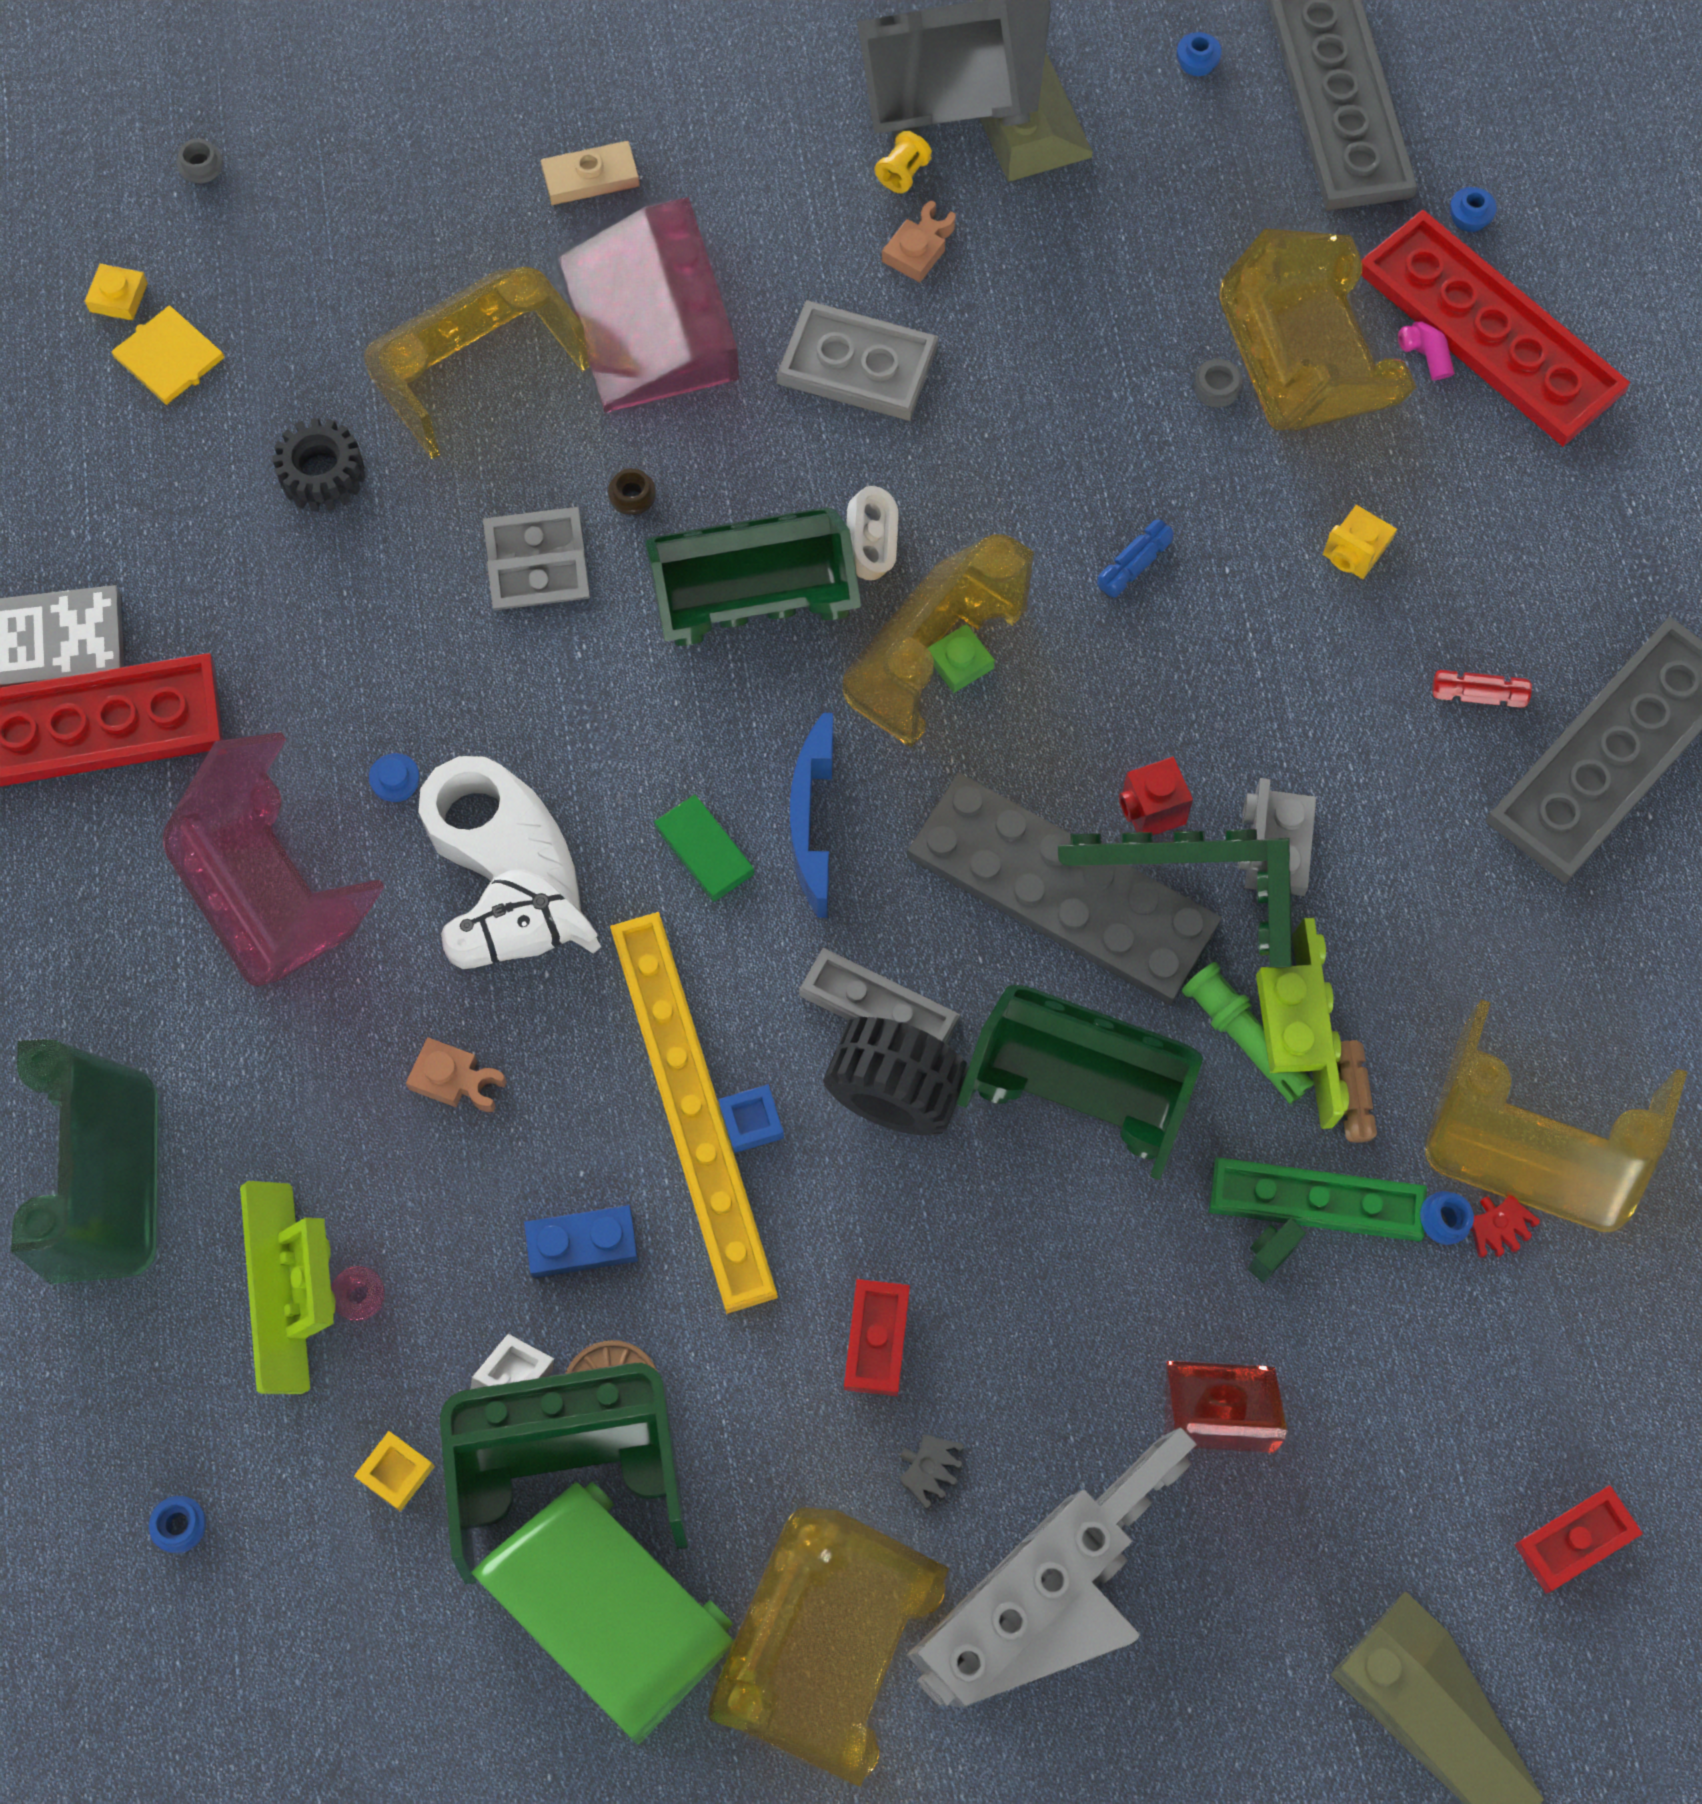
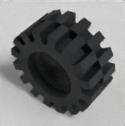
[273,418,365,512]

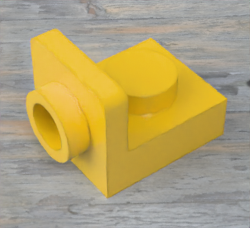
[1323,505,1397,579]

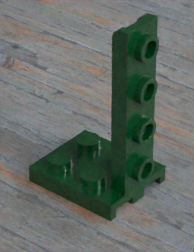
[1058,829,1292,968]

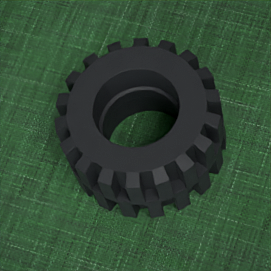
[823,1017,969,1136]

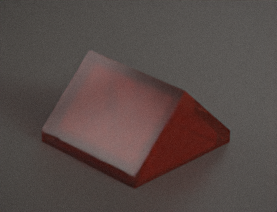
[1165,1361,1287,1453]

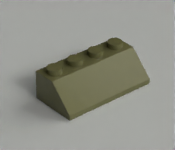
[978,0,1093,182]

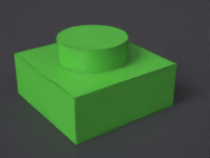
[926,624,995,693]

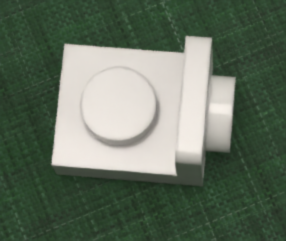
[471,1334,554,1389]

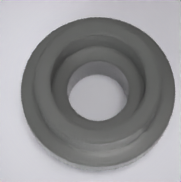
[176,138,223,183]

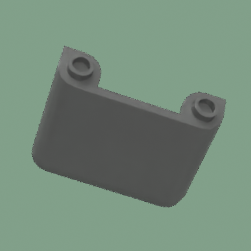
[857,0,1051,140]

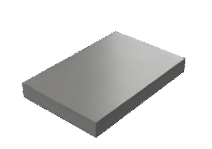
[777,300,938,421]

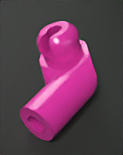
[1398,322,1455,381]

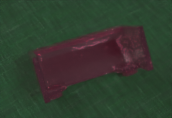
[163,732,385,987]

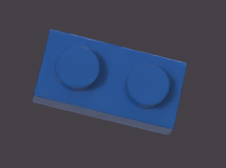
[524,1205,639,1278]

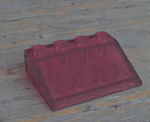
[559,197,739,413]

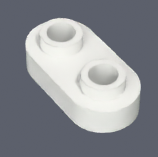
[846,486,898,580]

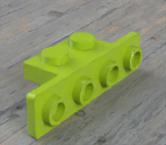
[1256,918,1349,1129]
[240,1181,336,1394]

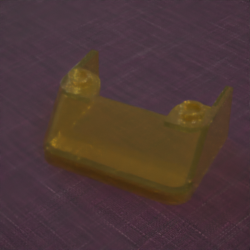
[364,267,590,459]
[1425,999,1687,1232]

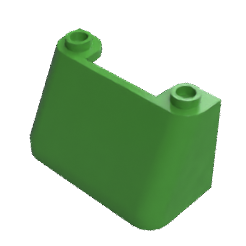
[471,1481,734,1745]

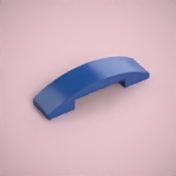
[790,713,834,918]

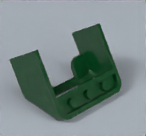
[957,985,1203,1180]
[440,1363,688,1585]

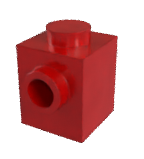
[1119,756,1193,835]

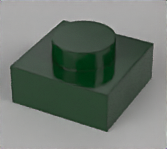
[1247,1219,1306,1284]

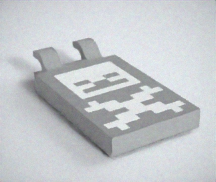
[0,585,124,688]

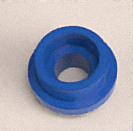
[1176,32,1222,76]
[1449,187,1497,232]
[1420,1191,1474,1245]
[149,1496,206,1553]

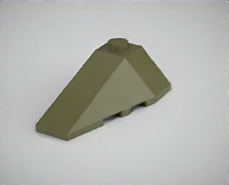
[1330,1591,1544,1804]

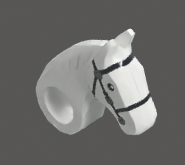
[418,756,601,969]

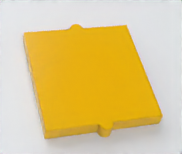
[111,305,225,405]

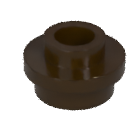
[608,468,656,515]

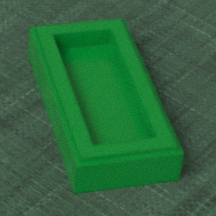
[654,794,754,903]

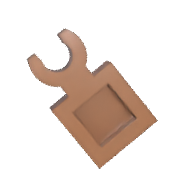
[882,201,956,282]
[406,1037,507,1112]

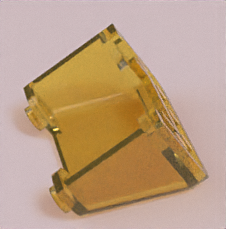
[1220,228,1417,431]
[843,534,1034,748]
[708,1507,949,1787]

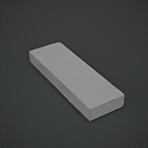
[799,948,960,1044]

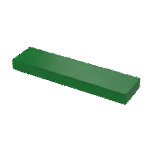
[1208,1157,1427,1242]

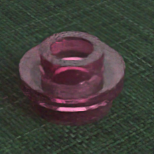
[331,1266,385,1321]

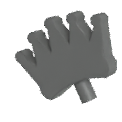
[900,1434,963,1510]

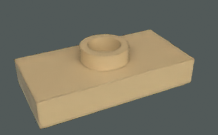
[540,141,640,205]

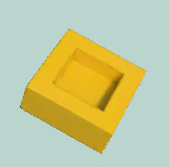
[85,264,148,321]
[354,1431,435,1512]

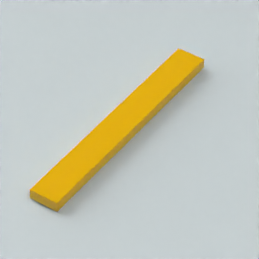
[610,912,778,1314]

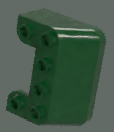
[645,508,861,646]

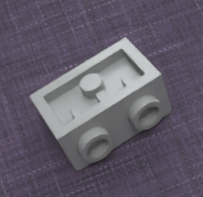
[1238,778,1316,896]

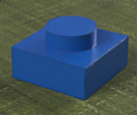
[718,1084,784,1153]

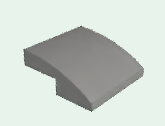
[483,507,590,611]

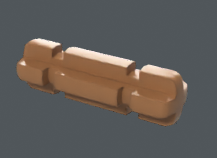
[1337,1040,1377,1143]

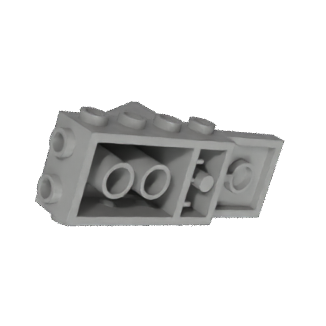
[907,1427,1196,1707]

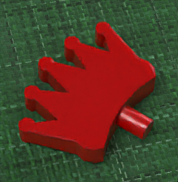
[1470,1195,1540,1258]

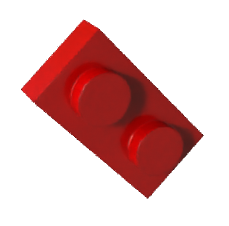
[844,1279,910,1397]
[1514,1485,1643,1594]

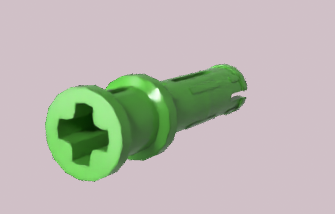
[1181,962,1315,1105]

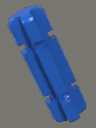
[1097,519,1174,598]

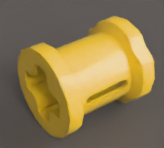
[874,131,932,193]

